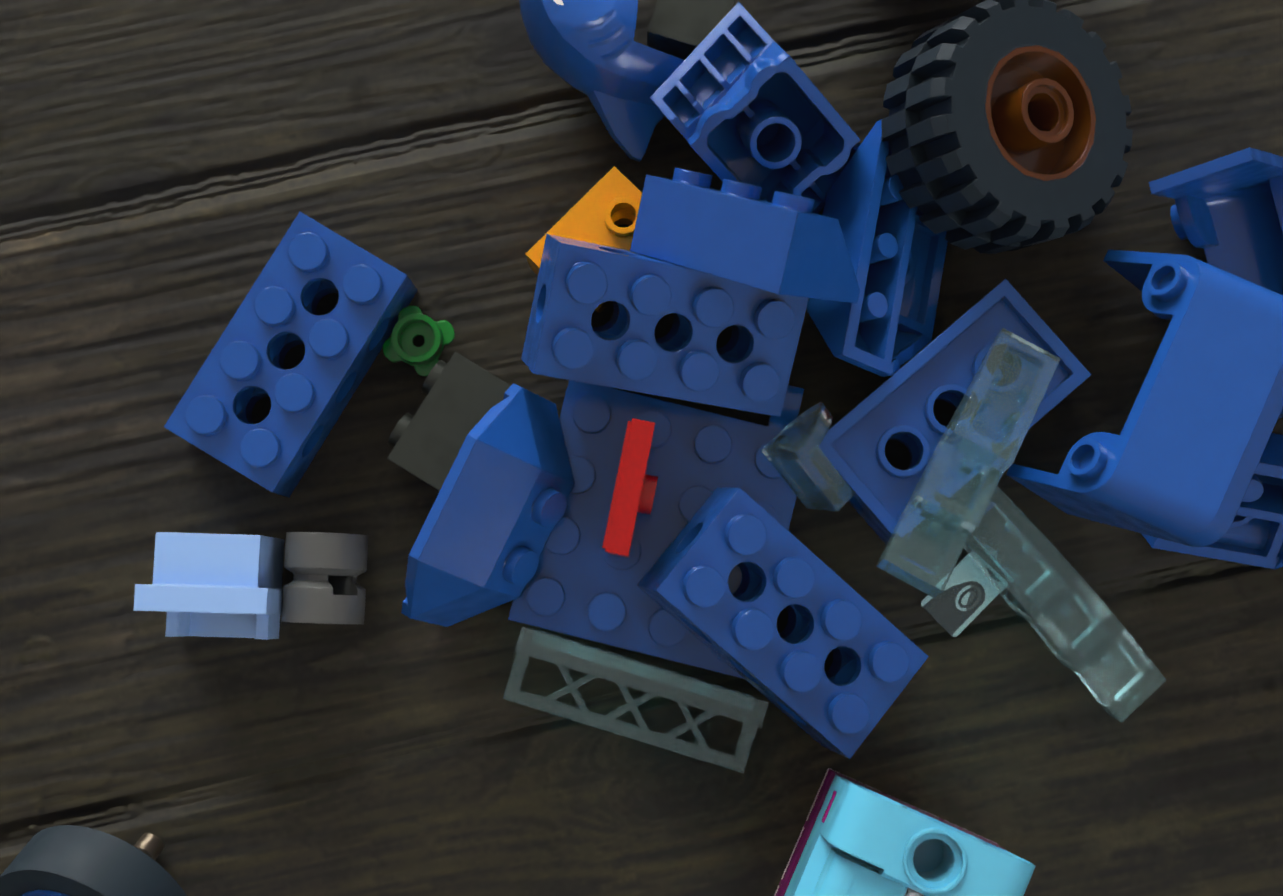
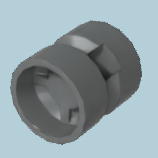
[281,532,369,625]

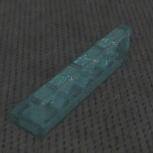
[503,626,769,773]

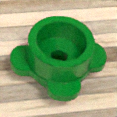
[383,306,455,377]

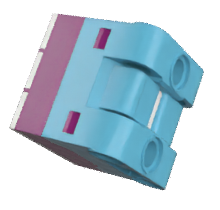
[774,768,1036,896]

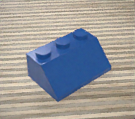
[630,167,860,303]

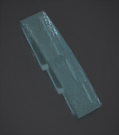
[876,328,1061,598]
[947,484,1166,723]

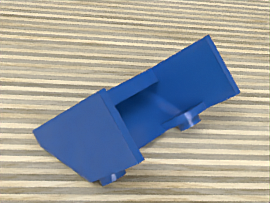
[1148,147,1283,419]
[1006,250,1283,547]

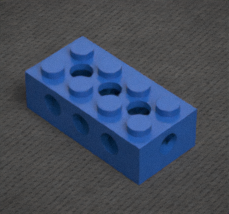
[164,211,418,498]
[521,234,809,417]
[806,279,1091,545]
[637,487,929,759]

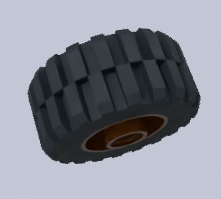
[881,0,1133,254]

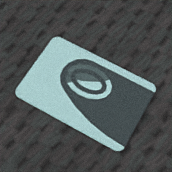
[921,553,1005,637]

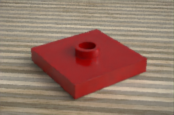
[602,418,658,558]

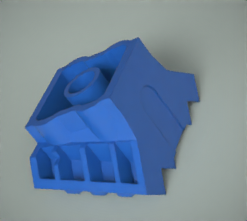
[650,2,861,214]

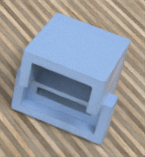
[133,532,284,640]

